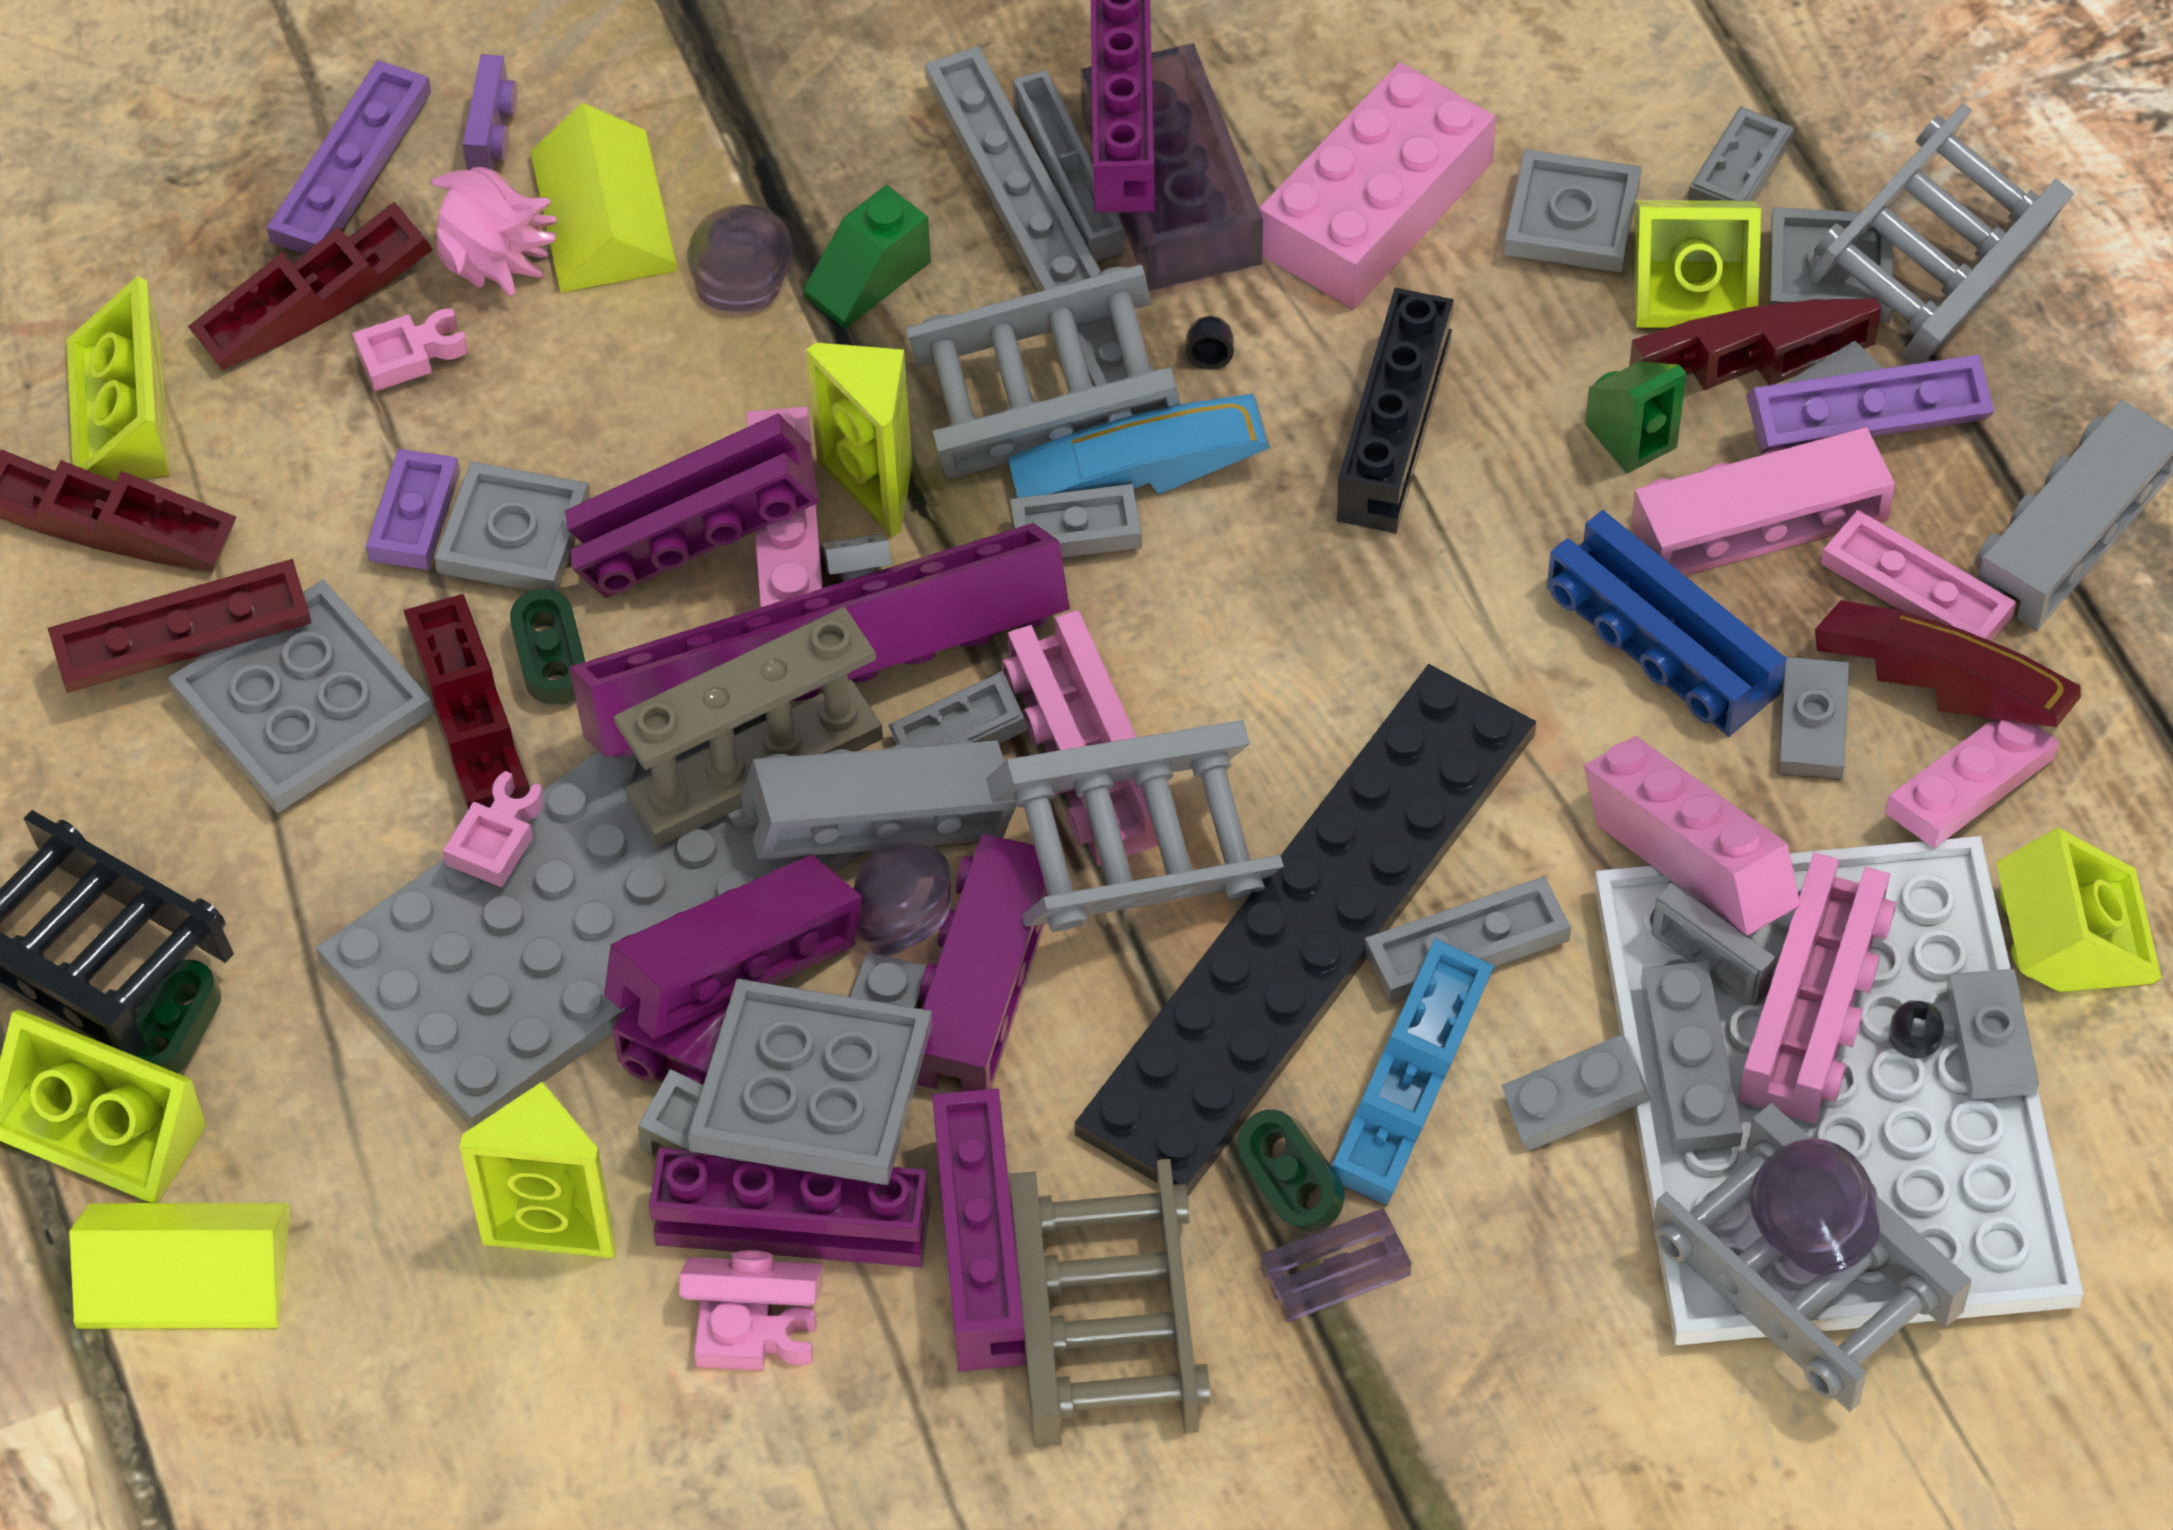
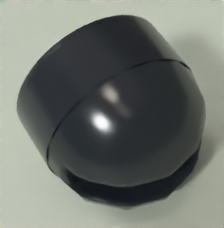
[1185,315,1234,370]
[1889,1000,1944,1058]

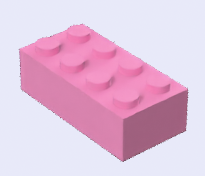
[1258,62,1496,310]

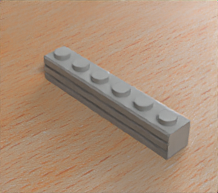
[1012,70,1125,262]

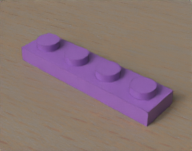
[266,60,431,254]
[1746,354,1994,454]

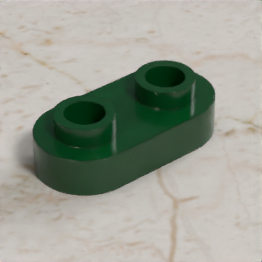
[510,589,585,704]
[135,960,221,1073]
[1238,1109,1345,1231]

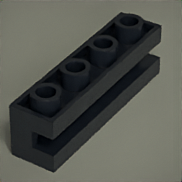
[1337,287,1454,534]

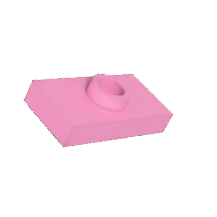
[679,1250,823,1306]

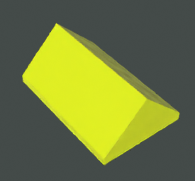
[530,102,677,293]
[66,276,170,482]
[806,343,912,538]
[0,1009,206,1203]
[459,1082,617,1258]
[69,1203,290,1329]

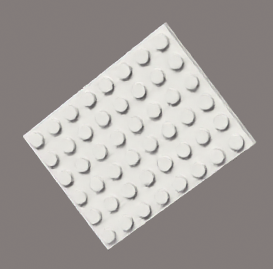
[1594,836,2084,1345]

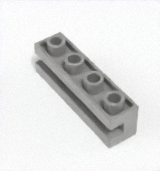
[1975,400,2173,631]
[740,740,1017,860]

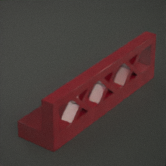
[48,559,312,693]

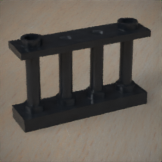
[0,810,234,1056]

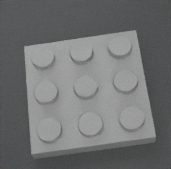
[167,579,434,814]
[688,979,932,1185]

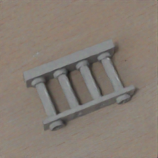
[1808,103,2074,364]
[906,264,1180,480]
[986,720,1284,932]
[1652,1103,1972,1412]

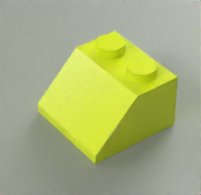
[1633,200,1761,328]
[1996,827,2162,992]

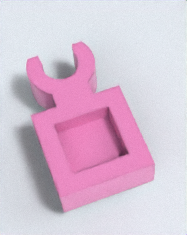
[352,309,468,392]
[442,771,544,888]
[694,1300,817,1371]

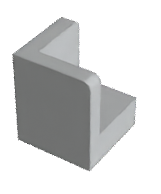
[638,1069,703,1155]

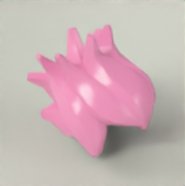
[431,167,557,296]

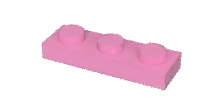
[1821,510,2016,641]
[1884,719,2060,848]

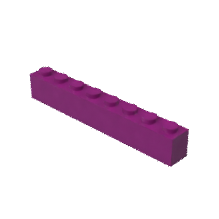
[569,523,1070,757]

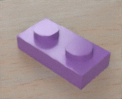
[463,54,517,170]
[366,449,460,570]

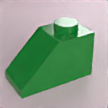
[803,184,931,329]
[1585,361,1687,474]

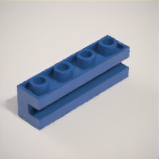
[1547,509,1787,737]

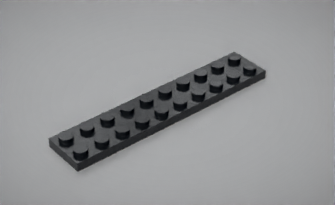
[1075,664,1536,1197]

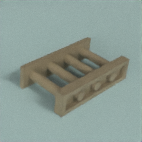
[614,606,883,848]
[1009,1159,1211,1447]

